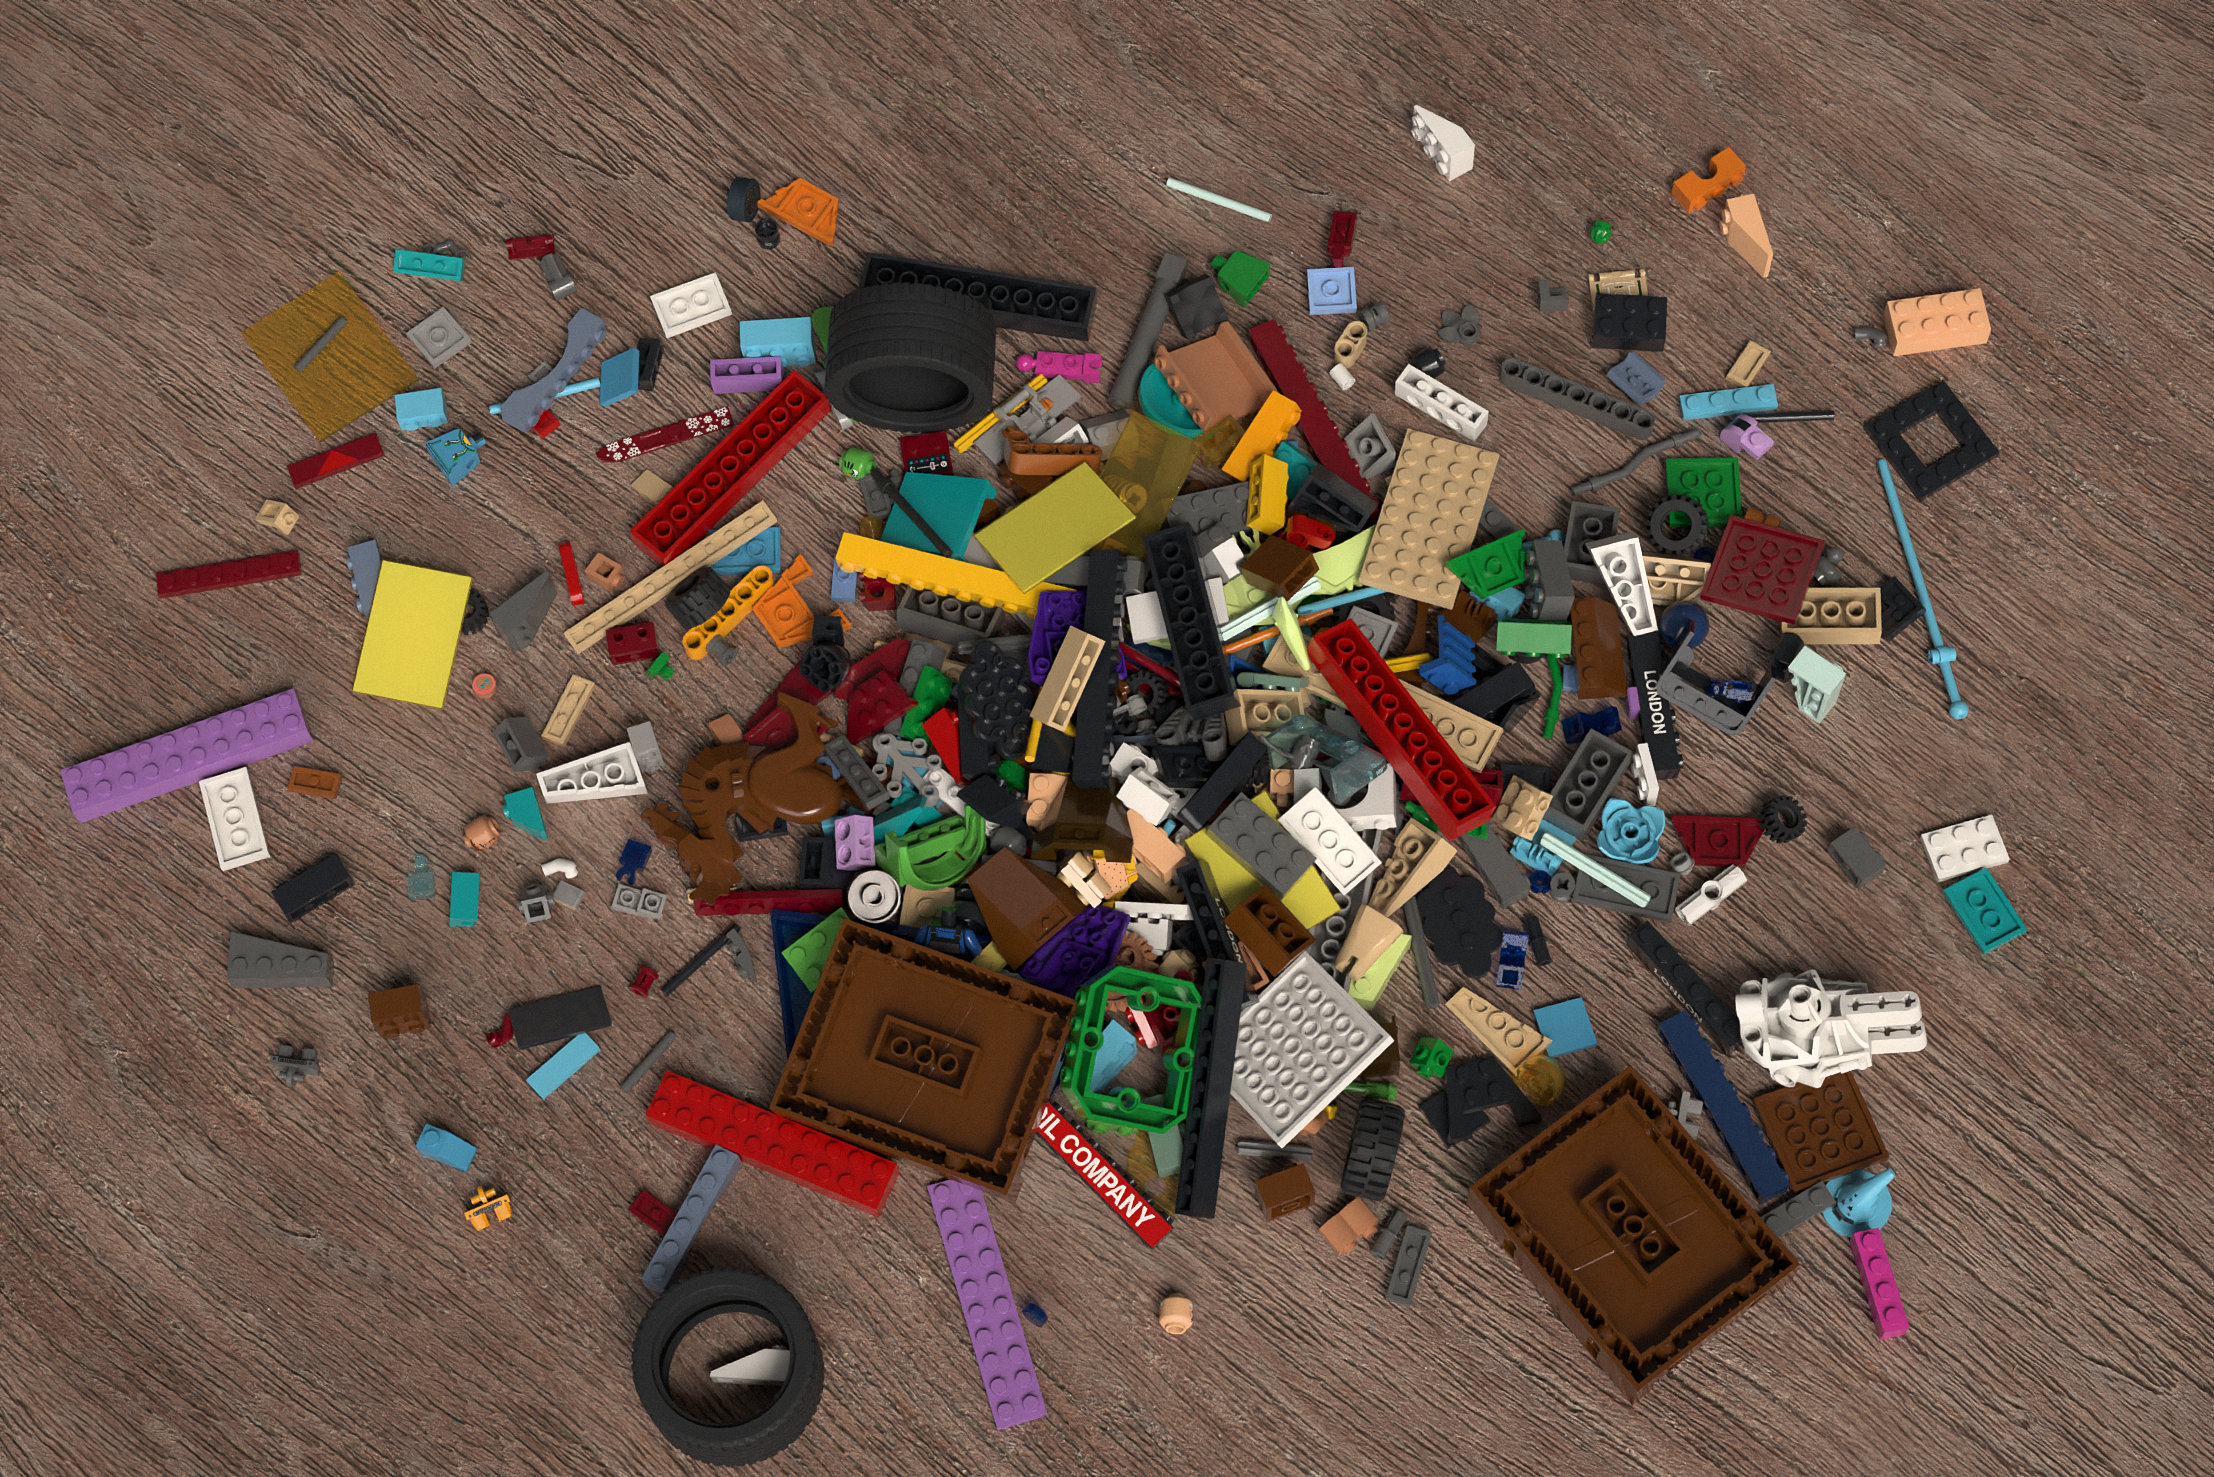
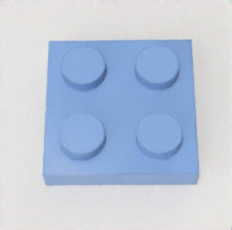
[1307,267,1357,315]

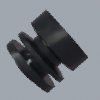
[951,878,992,940]

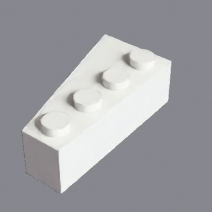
[536,742,648,804]
[1127,918,1173,956]

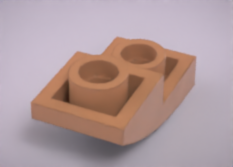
[707,714,744,746]

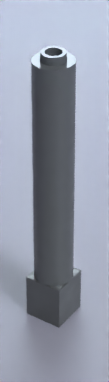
[1108,252,1188,411]

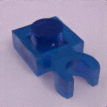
[1709,679,1753,703]
[616,839,653,885]

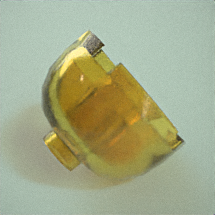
[1513,1055,1566,1107]

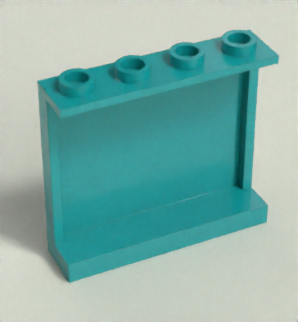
[880,472,997,563]

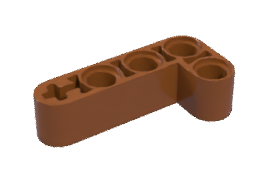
[1004,430,1102,475]

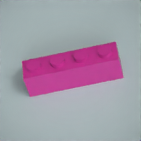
[1849,1227,1909,1340]

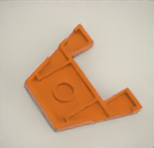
[752,554,852,648]

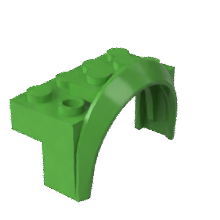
[874,804,986,891]

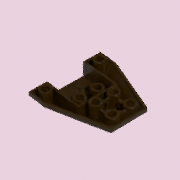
[1031,776,1134,863]

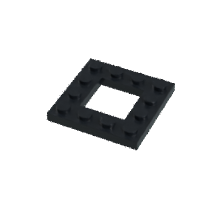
[1864,380,2000,502]

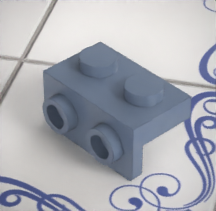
[1606,351,1666,406]

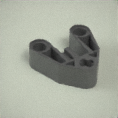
[1155,705,1228,762]

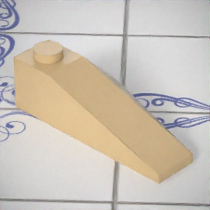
[1368,817,1457,917]

